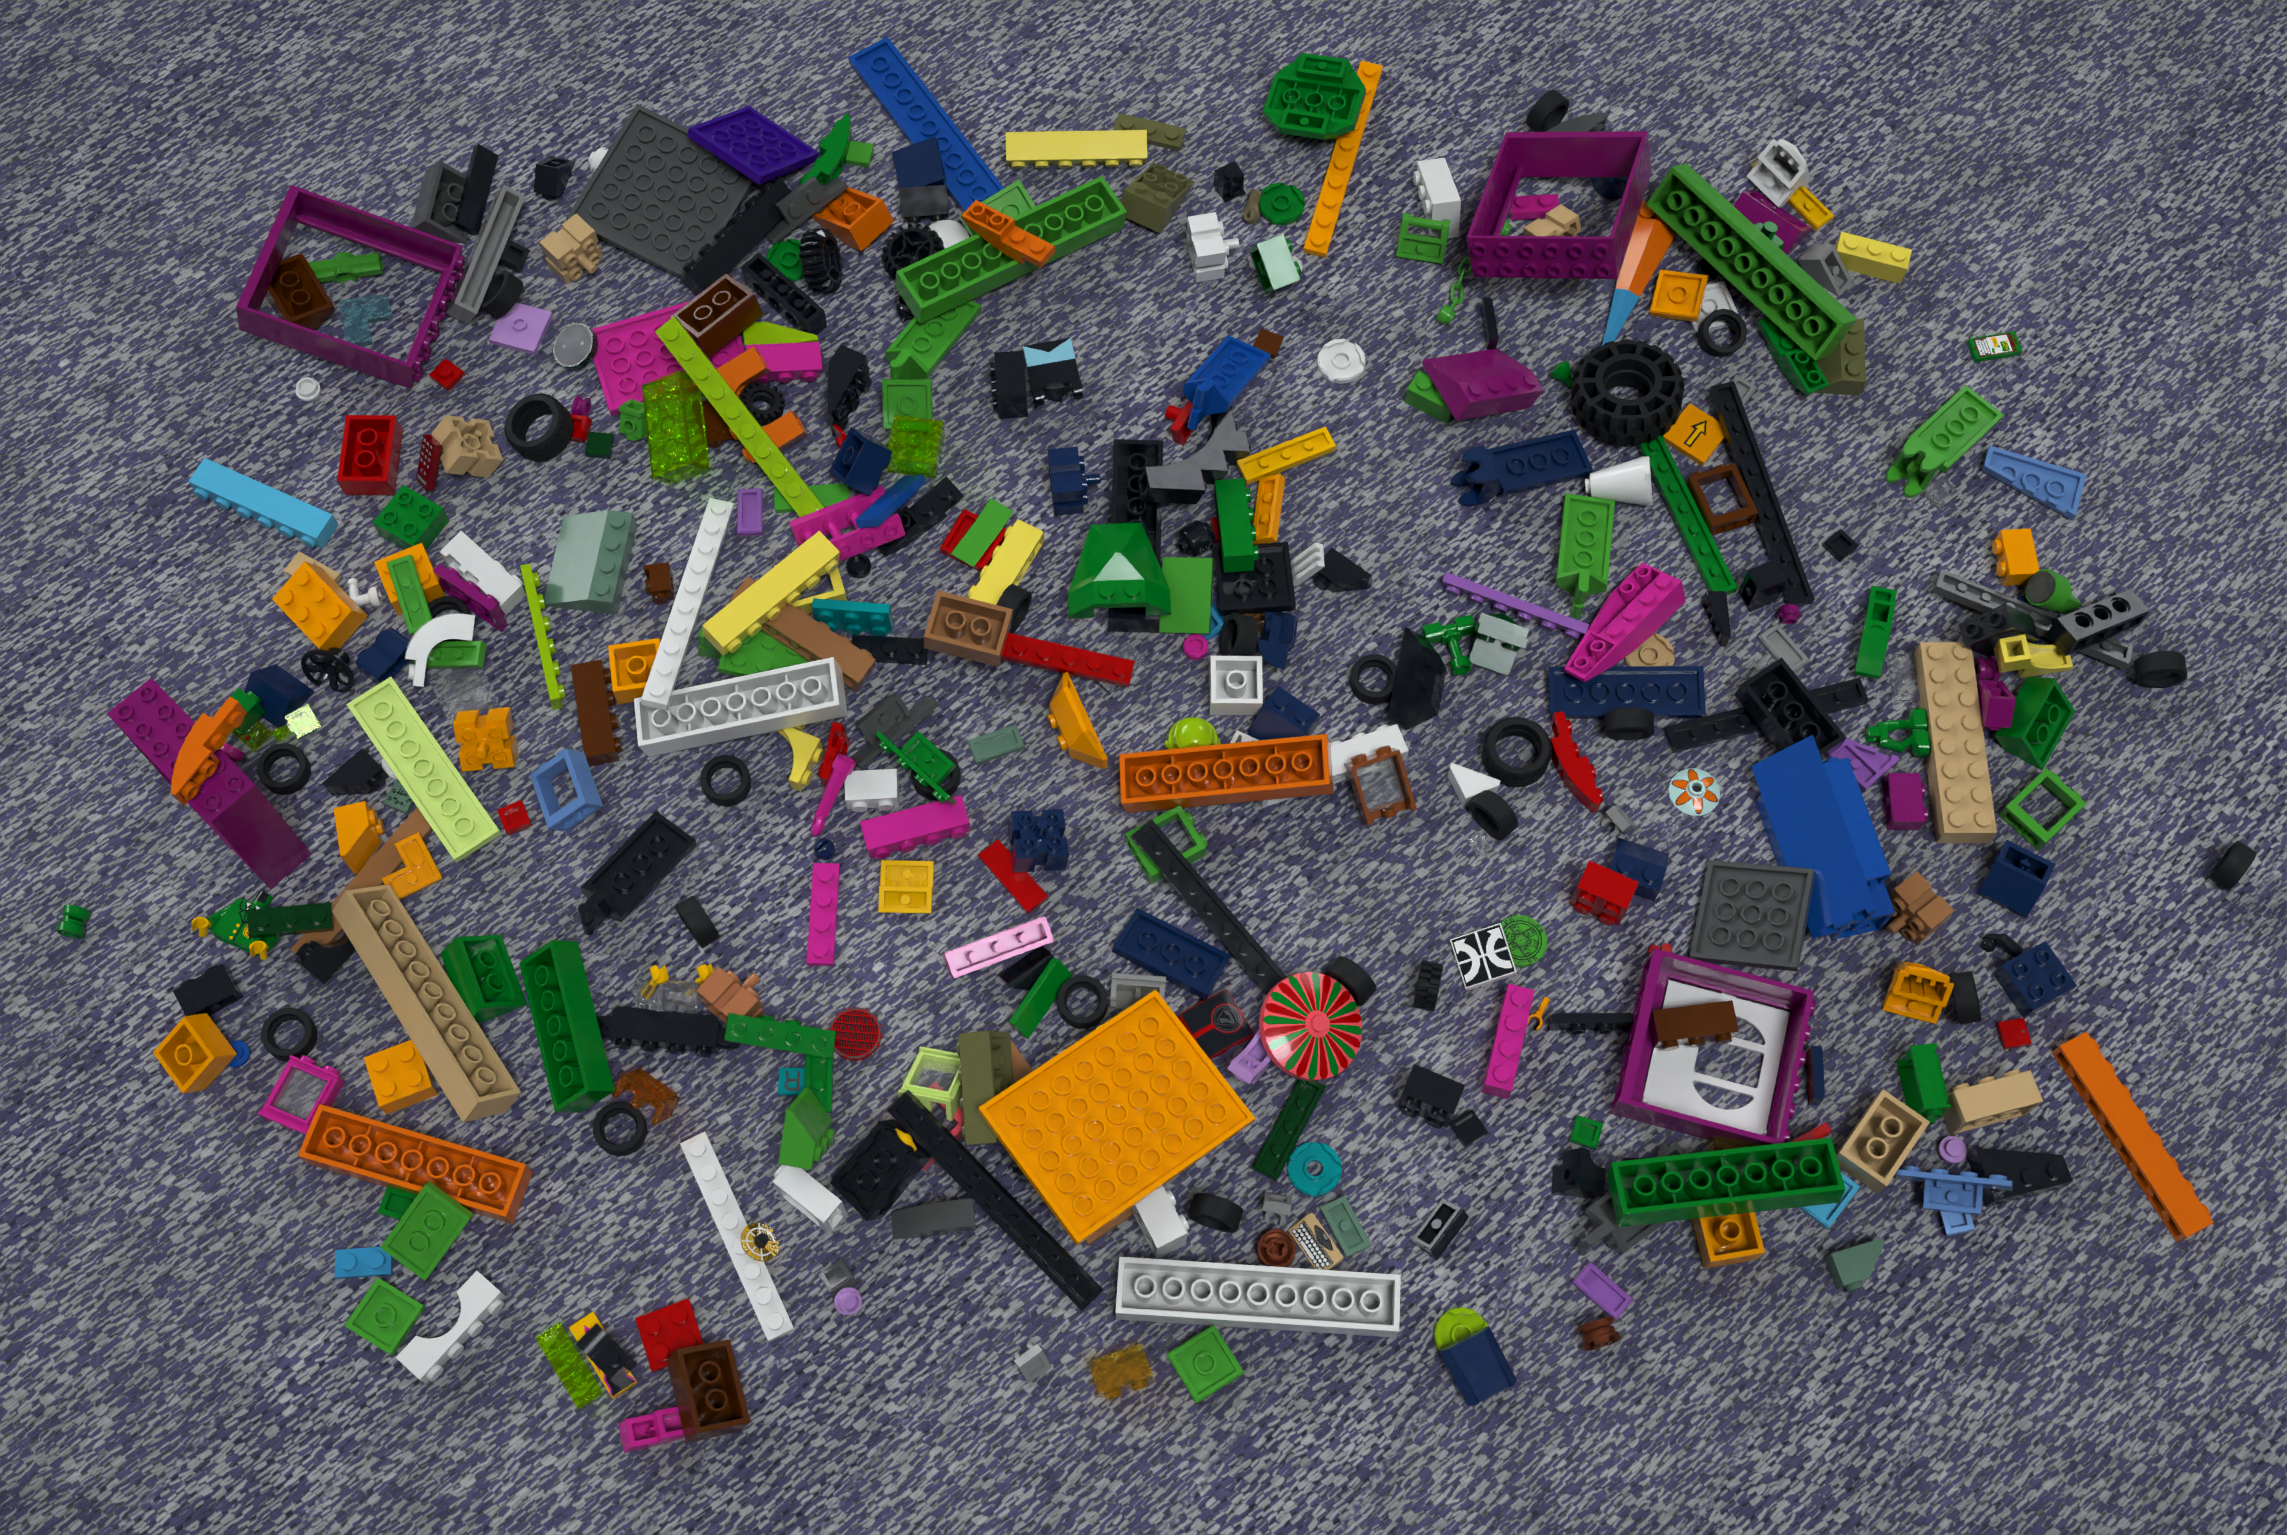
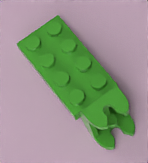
[1886,385,2004,498]

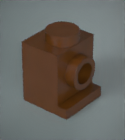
[643,562,674,604]

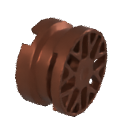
[1257,1229,1296,1267]
[1576,1316,1622,1351]

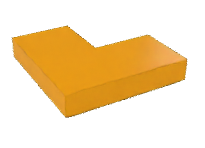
[382,832,443,900]

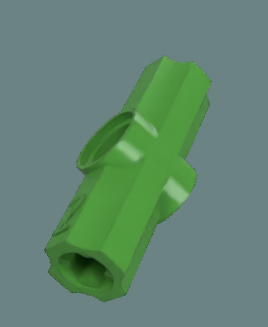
[308,252,384,284]

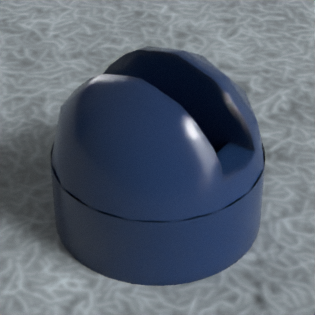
[814,839,835,861]

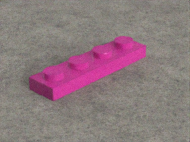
[807,863,840,966]

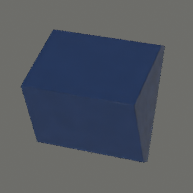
[245,664,315,730]

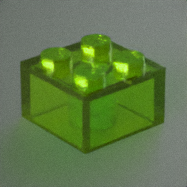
[887,415,945,478]

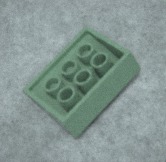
[544,510,637,615]

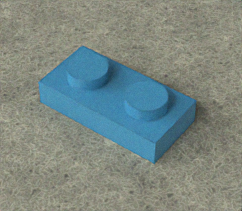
[334,1247,393,1279]

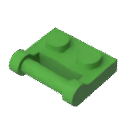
[1396,213,1451,264]

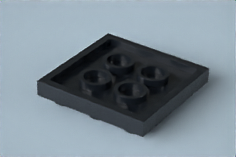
[1213,542,1296,616]

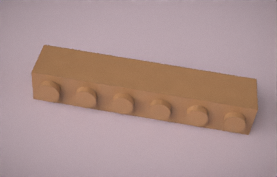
[730,577,876,692]

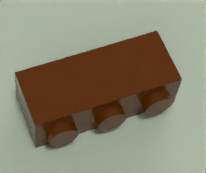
[1649,1000,1739,1051]

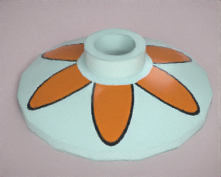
[1669,768,1720,816]

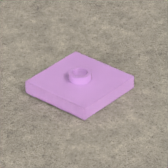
[489,303,553,356]

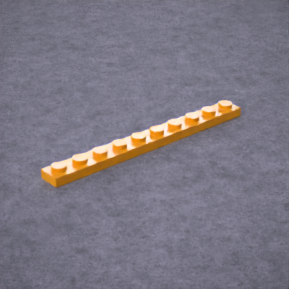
[1303,61,1383,258]

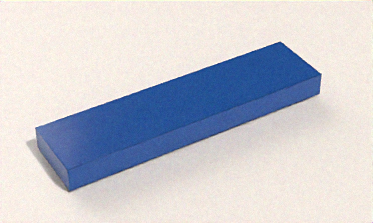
[855,474,926,528]

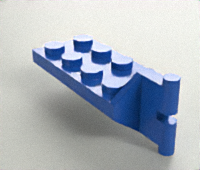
[1183,335,1271,430]

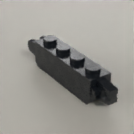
[596,1006,741,1057]

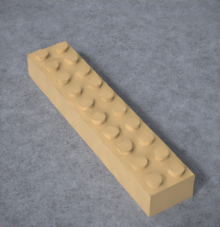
[332,884,521,1123]

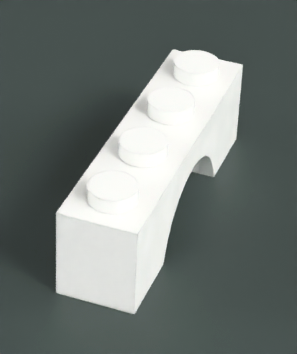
[396,1271,506,1384]

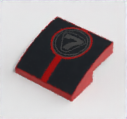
[1178,989,1255,1060]

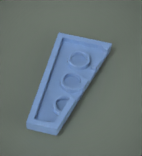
[1981,445,2086,520]

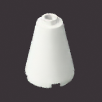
[1585,456,1653,506]

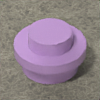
[1938,1136,1967,1164]
[834,1287,862,1315]

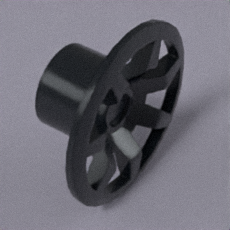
[301,647,354,693]

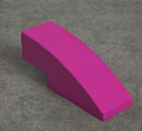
[618,1407,685,1453]

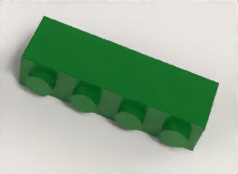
[1214,478,1259,573]

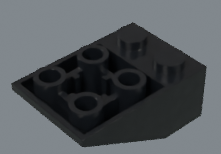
[827,344,872,437]

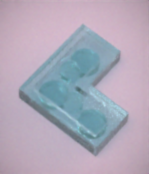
[339,294,393,346]

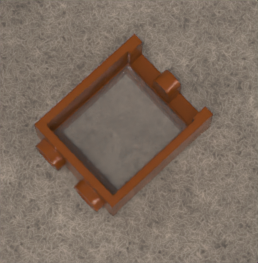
[1344,745,1417,826]

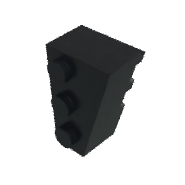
[1966,1148,2073,1208]

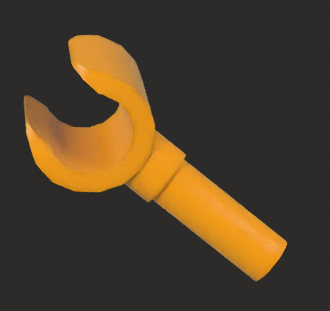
[1527,997,1550,1031]

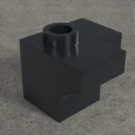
[1552,1148,1606,1199]

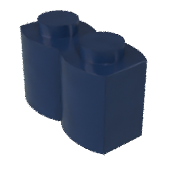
[355,627,411,684]

